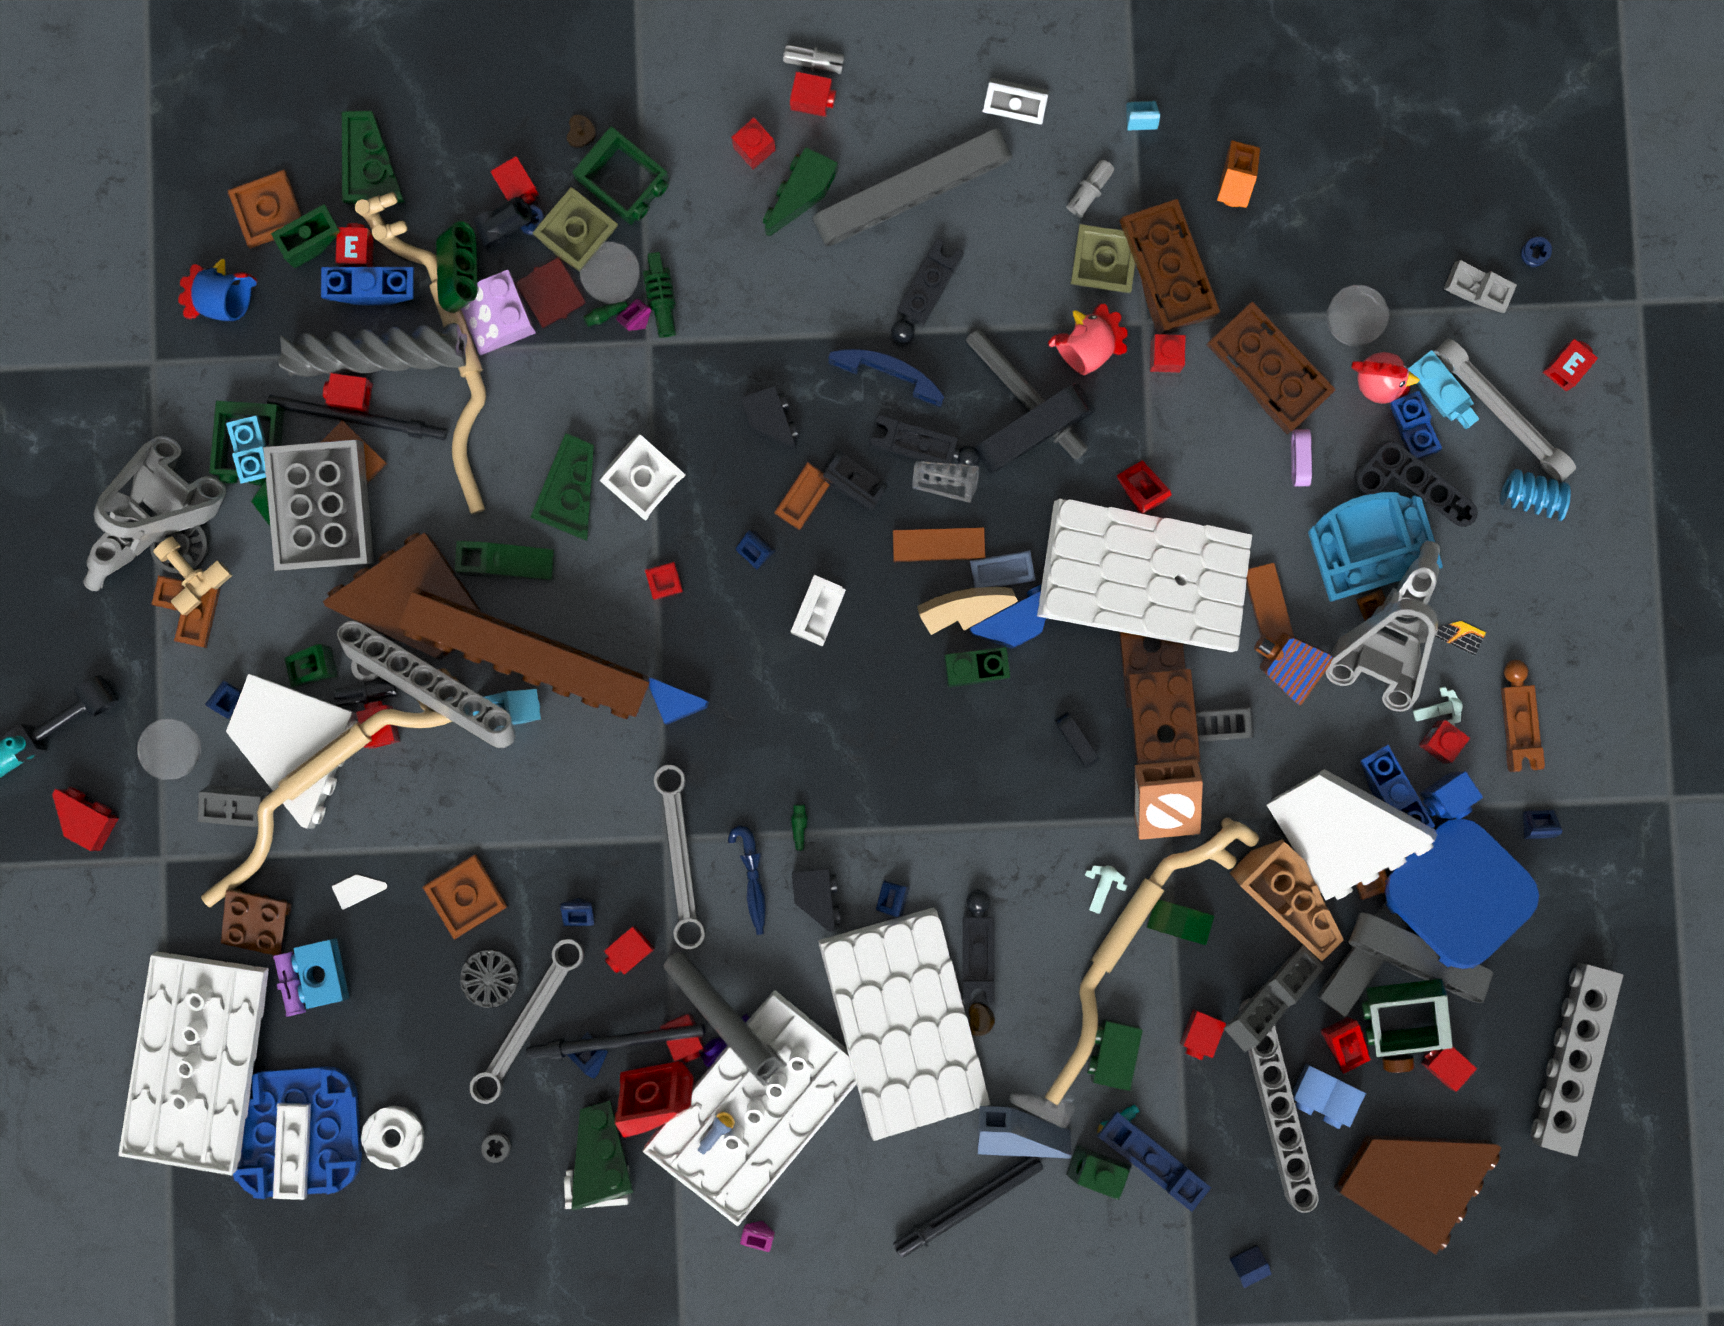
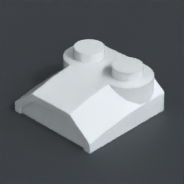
[598,434,685,521]

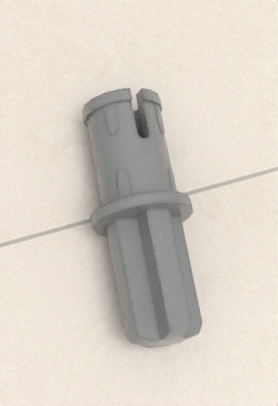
[783,45,844,74]
[1066,160,1115,218]

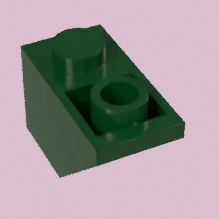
[944,647,1010,687]

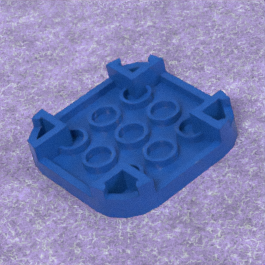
[1385,819,1539,969]
[233,1066,362,1199]

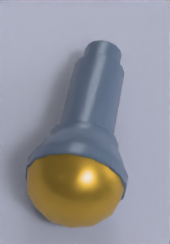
[697,1112,735,1155]

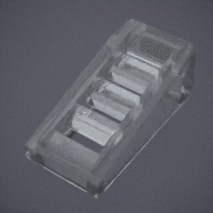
[912,461,979,503]
[1008,1092,1076,1129]

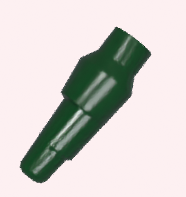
[583,301,628,327]
[791,804,808,851]

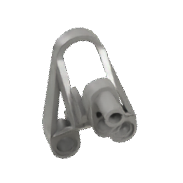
[83,436,226,591]
[1326,541,1440,712]

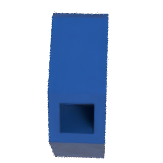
[321,267,414,305]
[969,584,1046,648]
[1360,745,1435,828]

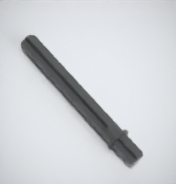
[966,329,1088,459]

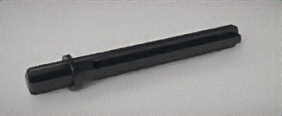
[893,1157,1043,1258]

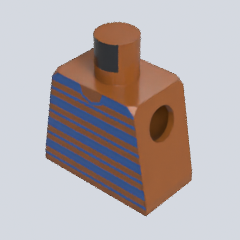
[1254,632,1333,706]

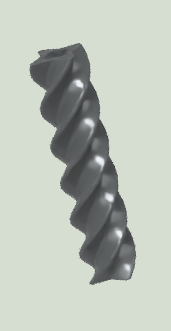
[279,323,467,377]

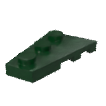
[342,111,405,204]
[530,433,594,541]
[571,1101,634,1211]

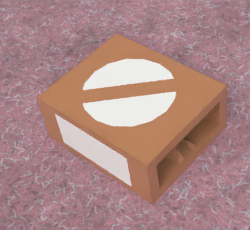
[1134,759,1203,840]

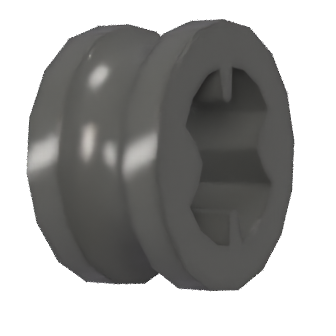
[481,1133,511,1163]

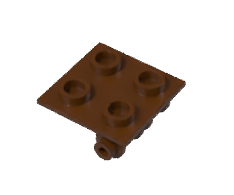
[221,889,292,955]

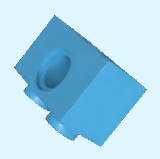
[291,938,350,1009]

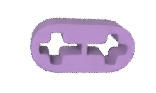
[1291,429,1312,486]

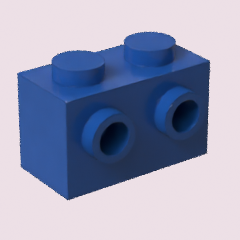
[1420,771,1483,820]

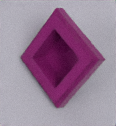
[616,299,651,331]
[740,1220,775,1252]

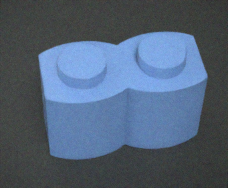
[1292,1064,1366,1129]

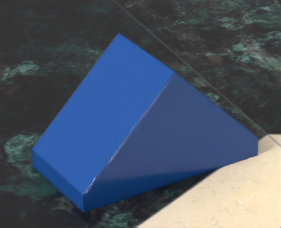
[649,678,709,724]

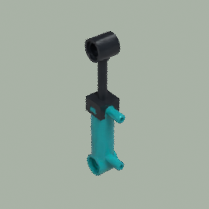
[0,675,118,778]

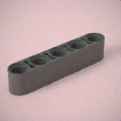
[1349,913,1493,1003]

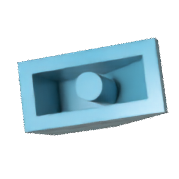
[473,689,541,727]

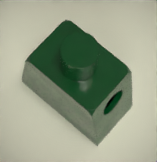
[1066,1145,1132,1200]

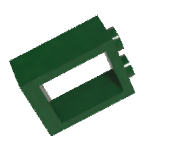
[572,126,669,225]
[209,401,284,486]
[1362,978,1453,1057]

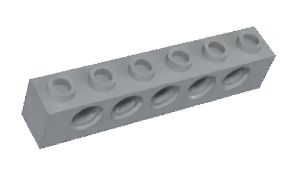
[1531,963,1623,1157]

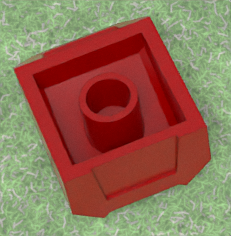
[615,1061,694,1137]

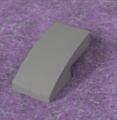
[1444,260,1517,313]

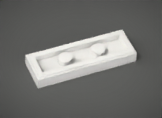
[273,1103,311,1200]

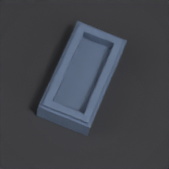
[970,550,1035,588]

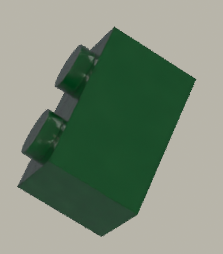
[1087,1019,1143,1091]

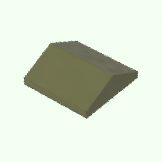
[533,187,618,272]
[1071,224,1138,293]

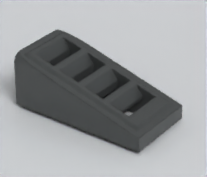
[1195,707,1254,742]

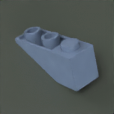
[977,1106,1071,1158]

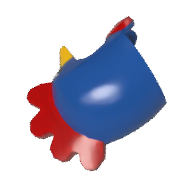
[178,259,257,321]

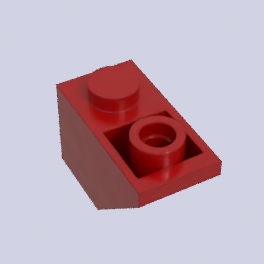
[52,787,119,851]

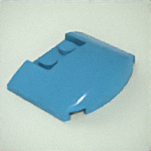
[1308,492,1443,602]

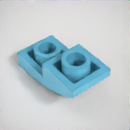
[226,415,266,484]

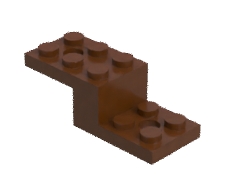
[1119,632,1201,765]

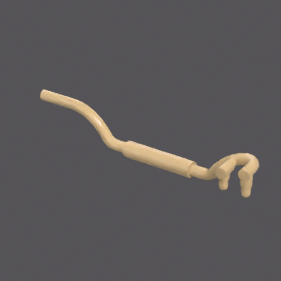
[355,192,486,515]
[201,668,465,907]
[1045,818,1259,1105]

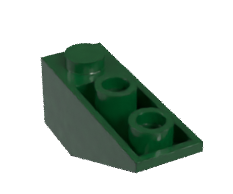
[762,147,838,237]
[455,541,554,580]

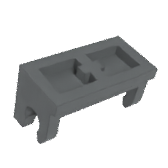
[198,785,270,827]

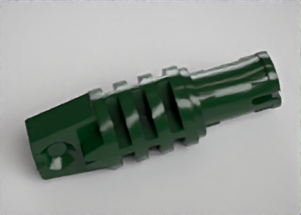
[643,252,676,338]

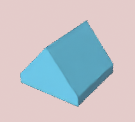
[1126,101,1160,130]

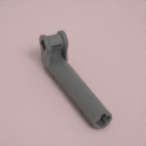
[664,952,788,1087]

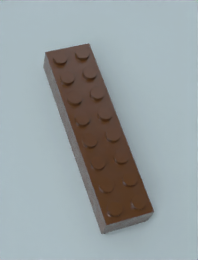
[398,588,650,719]

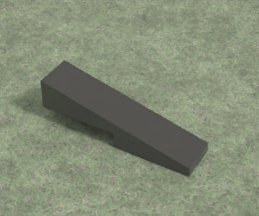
[1316,900,1409,1017]
[1223,945,1325,1052]

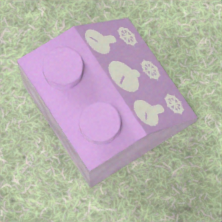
[461,270,536,355]

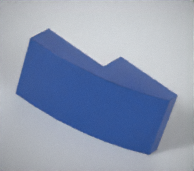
[1390,391,1442,460]

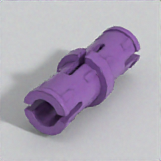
[273,952,306,1017]

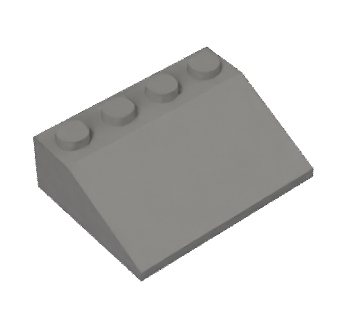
[263,440,374,571]

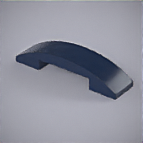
[828,349,944,408]
[1097,1111,1211,1212]

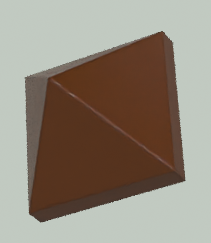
[1356,589,1386,621]

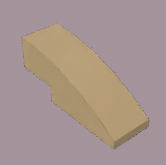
[917,587,1018,635]

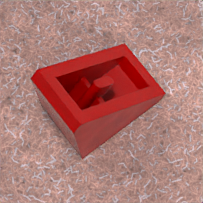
[1117,460,1172,514]
[1320,1017,1370,1074]

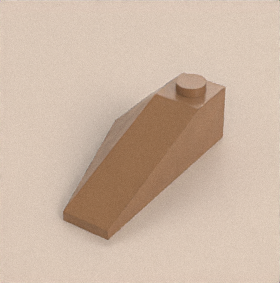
[1229,839,1344,961]

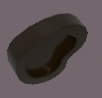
[567,115,596,148]
[969,1003,995,1036]

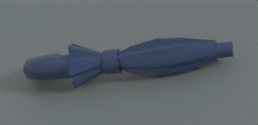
[728,826,766,935]

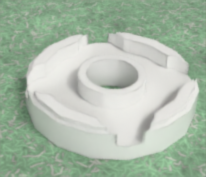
[361,1106,425,1169]

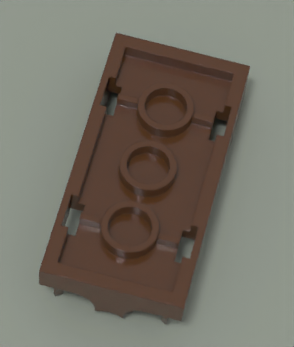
[1119,199,1220,335]
[1206,301,1336,435]

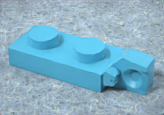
[1408,350,1479,429]

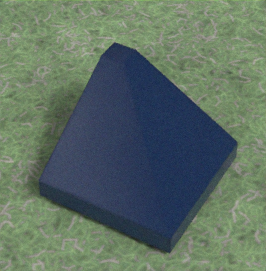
[567,1031,608,1079]

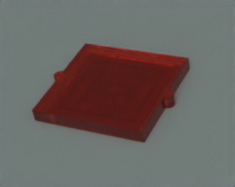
[516,258,586,328]

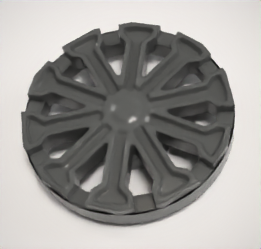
[150,525,209,574]
[460,949,519,1008]

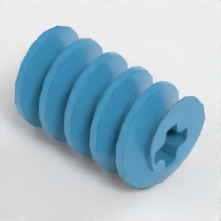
[1500,469,1571,521]

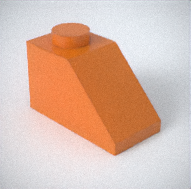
[1217,140,1260,208]

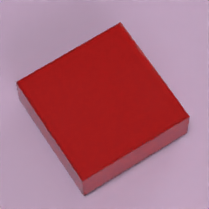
[645,562,683,600]

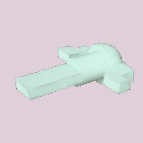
[1412,686,1463,726]
[1085,865,1128,914]

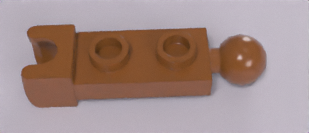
[1501,659,1545,772]

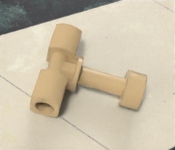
[153,536,233,615]

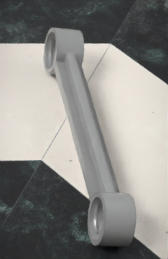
[1434,338,1576,483]
[654,765,706,949]
[470,938,585,1104]

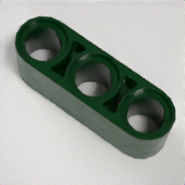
[436,221,478,313]

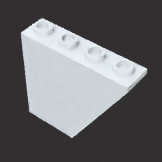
[226,674,358,828]
[1267,769,1438,900]

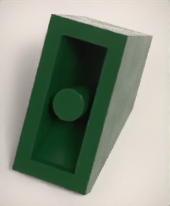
[271,204,340,269]

